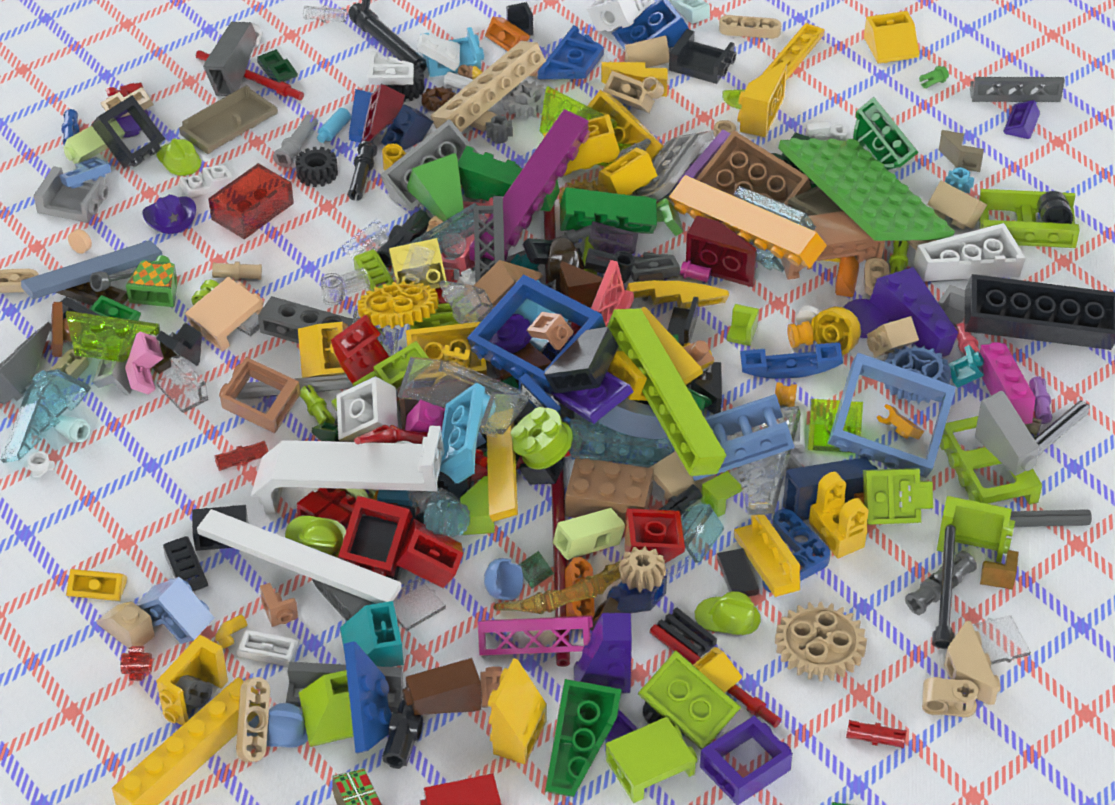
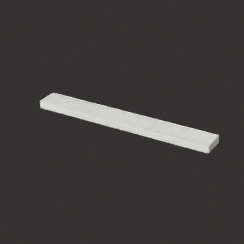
[197,509,402,604]

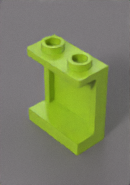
[936,496,1015,563]
[605,717,698,803]

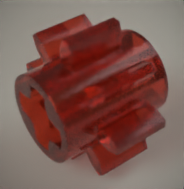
[120,646,152,681]

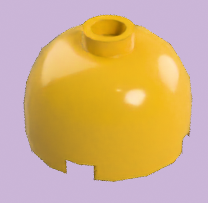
[811,306,861,356]

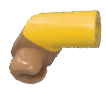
[458,65,483,80]

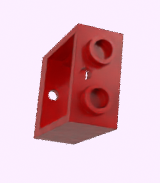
[338,496,412,577]

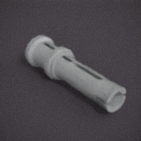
[273,114,318,167]

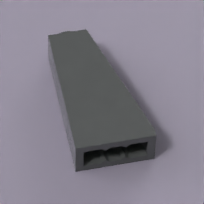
[203,21,257,96]

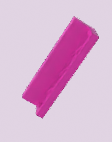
[478,616,593,656]

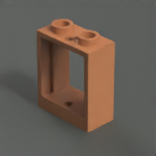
[219,357,301,433]

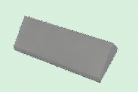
[380,119,478,211]

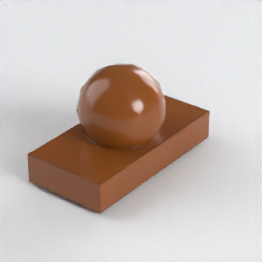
[51,302,82,357]

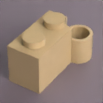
[603,71,664,113]

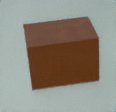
[560,261,603,323]

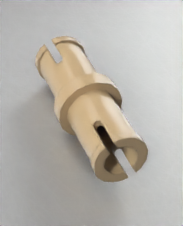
[212,261,262,281]

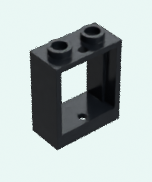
[91,95,165,169]

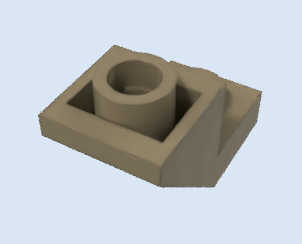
[939,130,984,172]

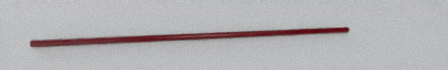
[544,203,570,667]

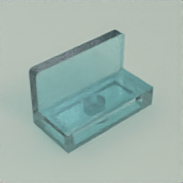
[681,504,724,563]

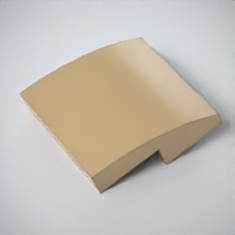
[649,451,715,511]

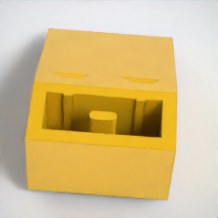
[488,658,547,765]

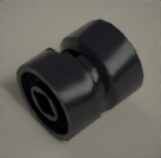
[1037,191,1073,224]

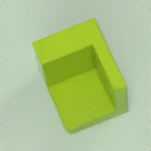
[727,304,759,346]
[701,471,742,518]

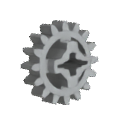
[502,80,550,119]

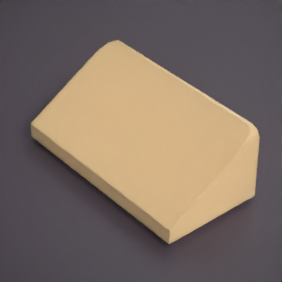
[625,36,669,68]

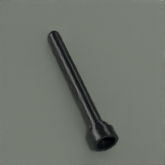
[932,525,956,649]

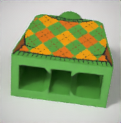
[126,255,177,307]

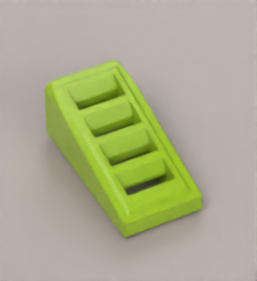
[354,249,394,292]

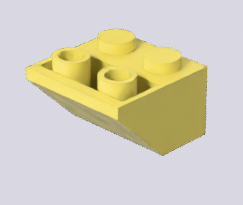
[389,238,448,289]

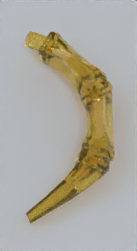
[493,561,621,614]

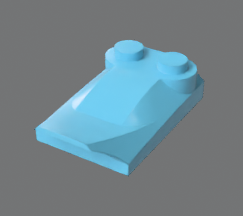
[440,383,493,483]

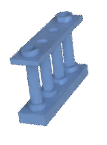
[693,394,795,481]

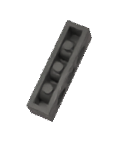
[258,296,357,344]

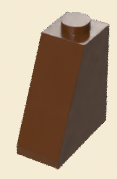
[402,658,481,715]

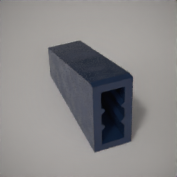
[783,457,878,521]

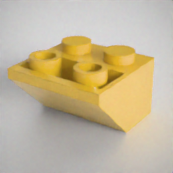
[864,11,919,64]
[597,147,658,195]
[298,322,348,378]

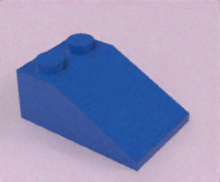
[612,0,690,50]

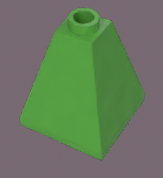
[407,153,464,227]

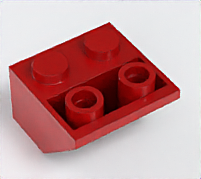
[395,519,464,588]

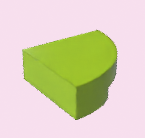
[722,89,745,109]

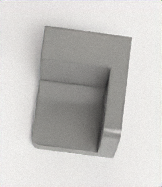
[938,285,965,328]

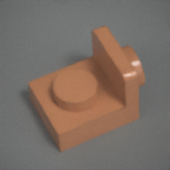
[527,312,573,350]
[260,583,298,627]
[480,666,503,708]

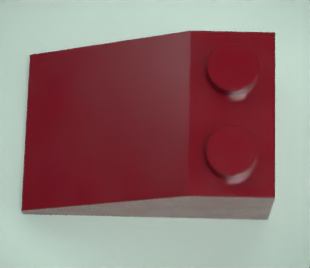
[686,216,757,287]

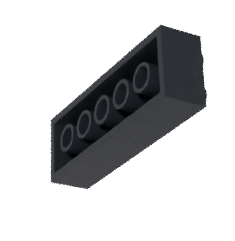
[964,274,1115,350]

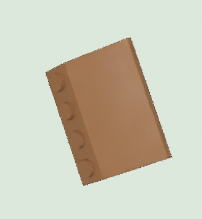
[696,130,811,218]

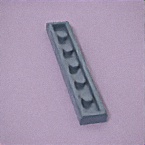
[21,240,162,300]

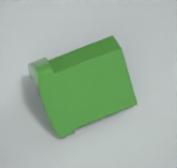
[656,198,684,236]

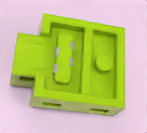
[863,468,933,525]

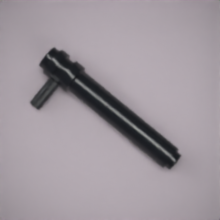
[348,0,427,72]

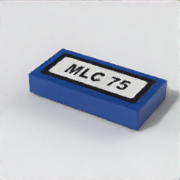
[519,373,561,415]

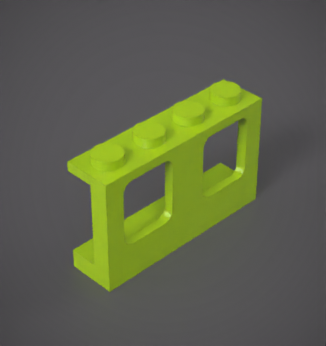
[979,189,1080,248]
[939,416,1042,505]

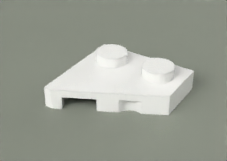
[417,33,460,71]
[368,51,414,85]

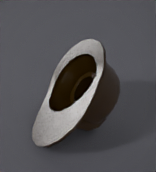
[546,237,584,285]

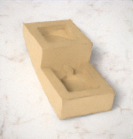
[100,87,154,117]

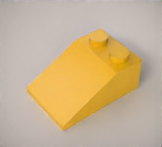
[737,62,787,138]
[406,322,487,380]

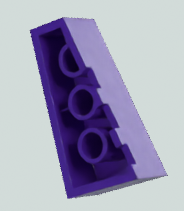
[869,267,958,357]

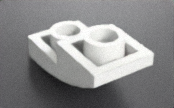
[179,165,233,198]

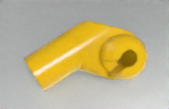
[215,614,247,649]

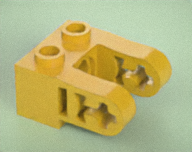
[809,472,868,559]

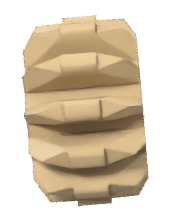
[619,546,666,593]

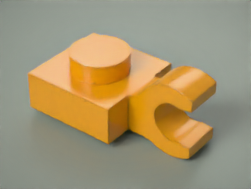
[877,404,924,440]

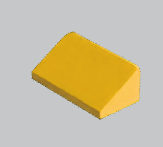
[66,569,127,601]

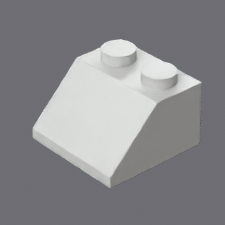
[337,376,398,441]

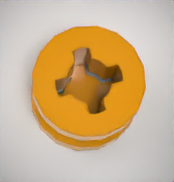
[787,321,814,348]
[775,382,797,408]

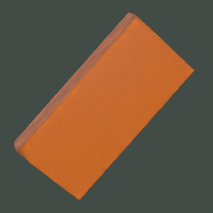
[485,16,530,51]
[835,256,860,297]

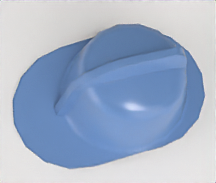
[247,703,308,747]

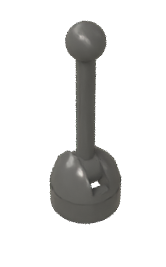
[90,270,135,292]

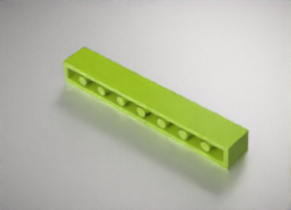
[607,308,727,476]

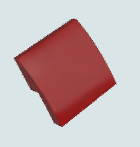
[331,315,390,384]

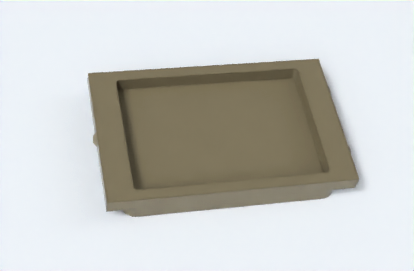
[788,186,843,216]

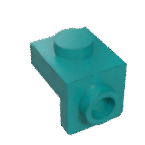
[948,345,985,388]

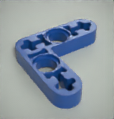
[762,509,830,593]

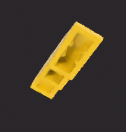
[626,280,729,309]

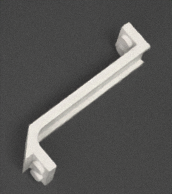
[251,426,445,515]

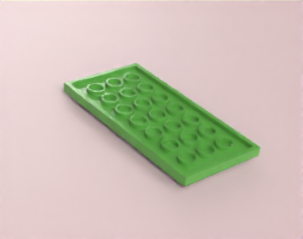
[778,138,955,241]

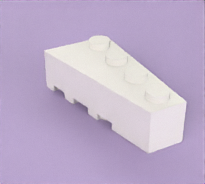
[913,223,1026,282]

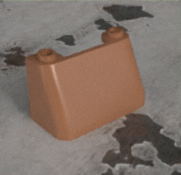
[781,211,885,280]

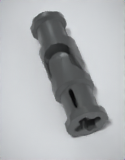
[905,551,977,615]

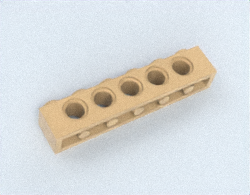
[430,41,546,132]

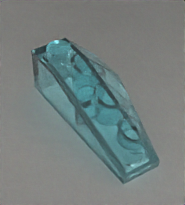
[0,369,91,463]

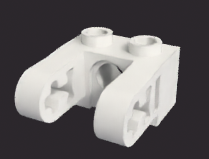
[586,0,653,32]

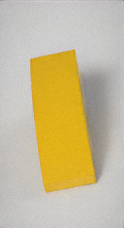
[601,62,668,97]

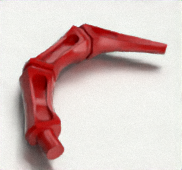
[354,425,488,467]

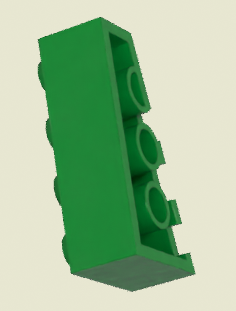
[458,146,560,212]

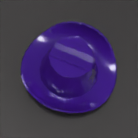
[142,195,196,234]

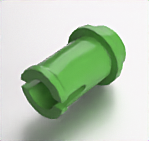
[919,66,949,89]

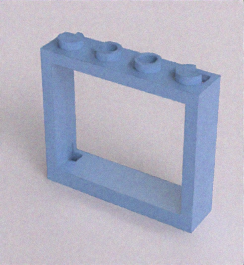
[827,353,956,478]

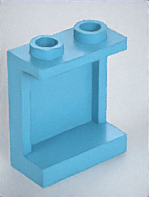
[420,27,484,77]

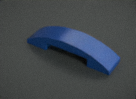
[740,342,843,379]

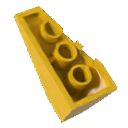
[580,90,664,161]

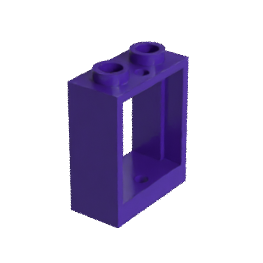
[700,715,793,805]

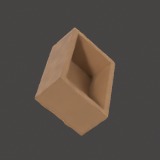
[565,457,654,524]

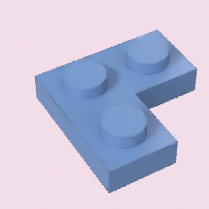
[59,157,111,188]

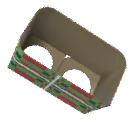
[332,768,382,805]

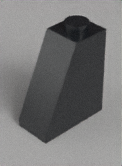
[544,327,619,394]

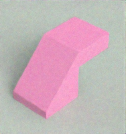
[125,332,163,395]

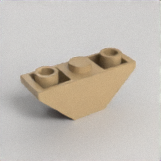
[944,621,1001,705]

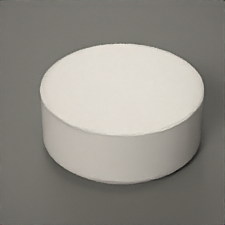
[796,306,820,325]

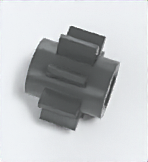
[486,115,513,144]

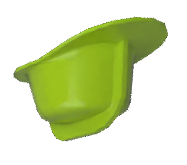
[156,138,201,176]
[285,516,346,558]
[694,591,761,635]

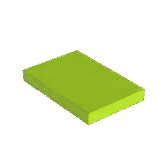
[638,650,741,750]

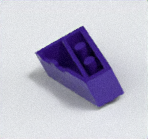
[574,613,632,693]

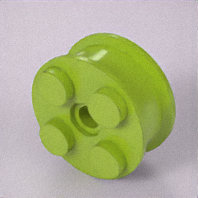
[510,407,573,470]

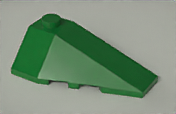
[545,679,622,797]

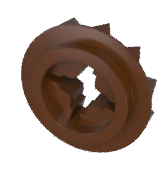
[421,85,456,112]

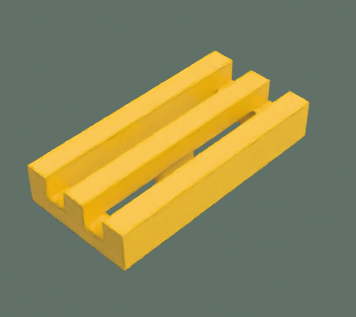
[443,344,471,369]

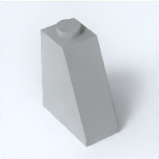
[975,390,1039,476]

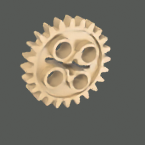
[775,602,867,681]

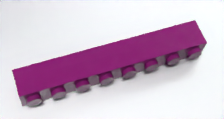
[469,109,590,262]

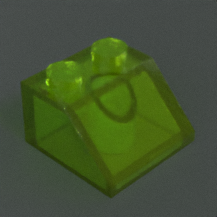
[808,398,863,453]

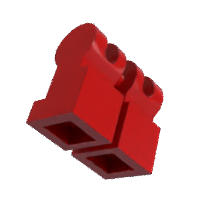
[297,488,356,530]

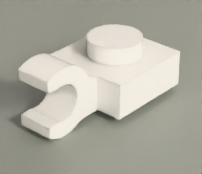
[805,122,847,141]

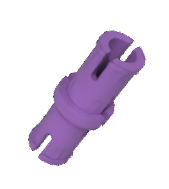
[1029,376,1053,424]

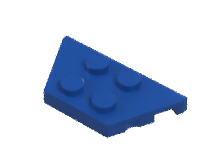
[537,25,604,79]
[344,641,392,754]

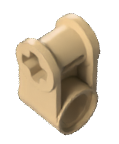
[922,677,979,717]

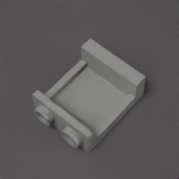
[33,166,109,223]

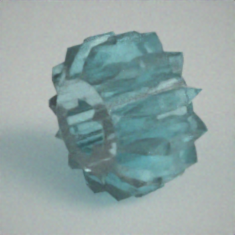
[424,498,470,537]

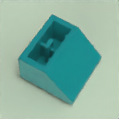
[340,601,404,667]

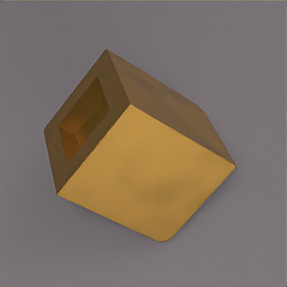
[980,550,1019,590]

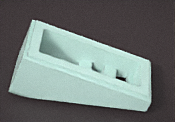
[669,0,710,24]

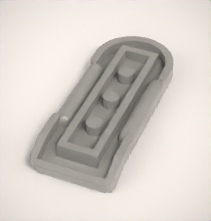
[631,131,713,201]

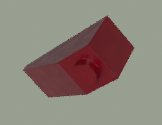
[361,84,405,142]

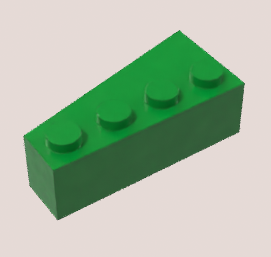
[559,187,657,234]

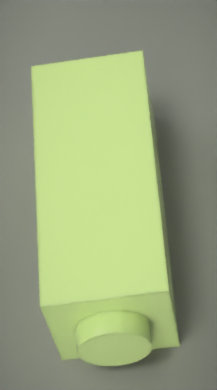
[63,120,125,164]
[553,508,625,560]

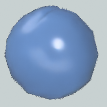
[484,558,524,601]

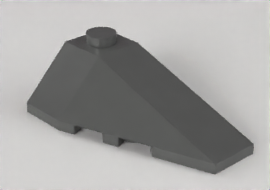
[0,322,52,404]

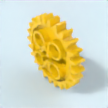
[357,281,439,329]

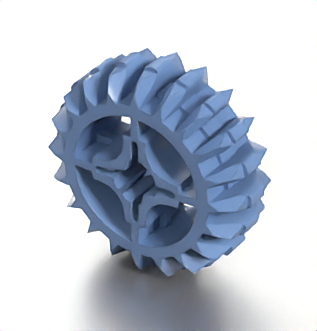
[884,345,951,405]

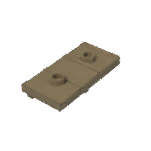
[179,85,278,154]

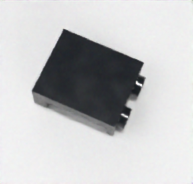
[669,29,737,84]

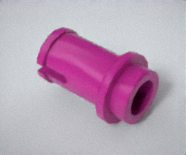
[680,260,711,283]

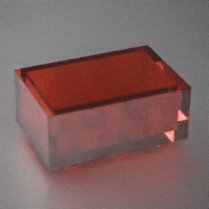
[208,163,294,240]

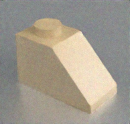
[97,601,155,653]

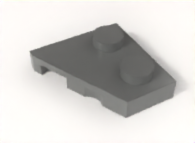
[624,250,680,282]

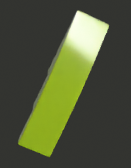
[331,341,430,412]

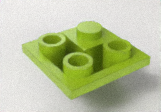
[299,670,354,747]

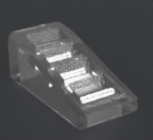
[340,218,390,261]

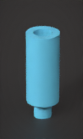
[317,108,351,143]

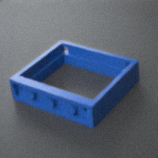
[467,274,606,395]

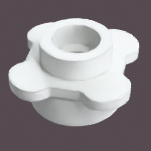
[24,451,55,477]

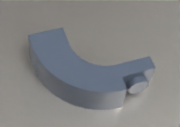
[599,397,668,439]

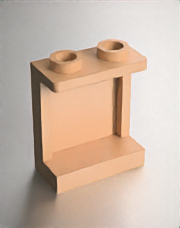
[185,277,264,352]

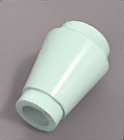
[52,415,90,443]

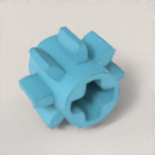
[945,168,974,194]

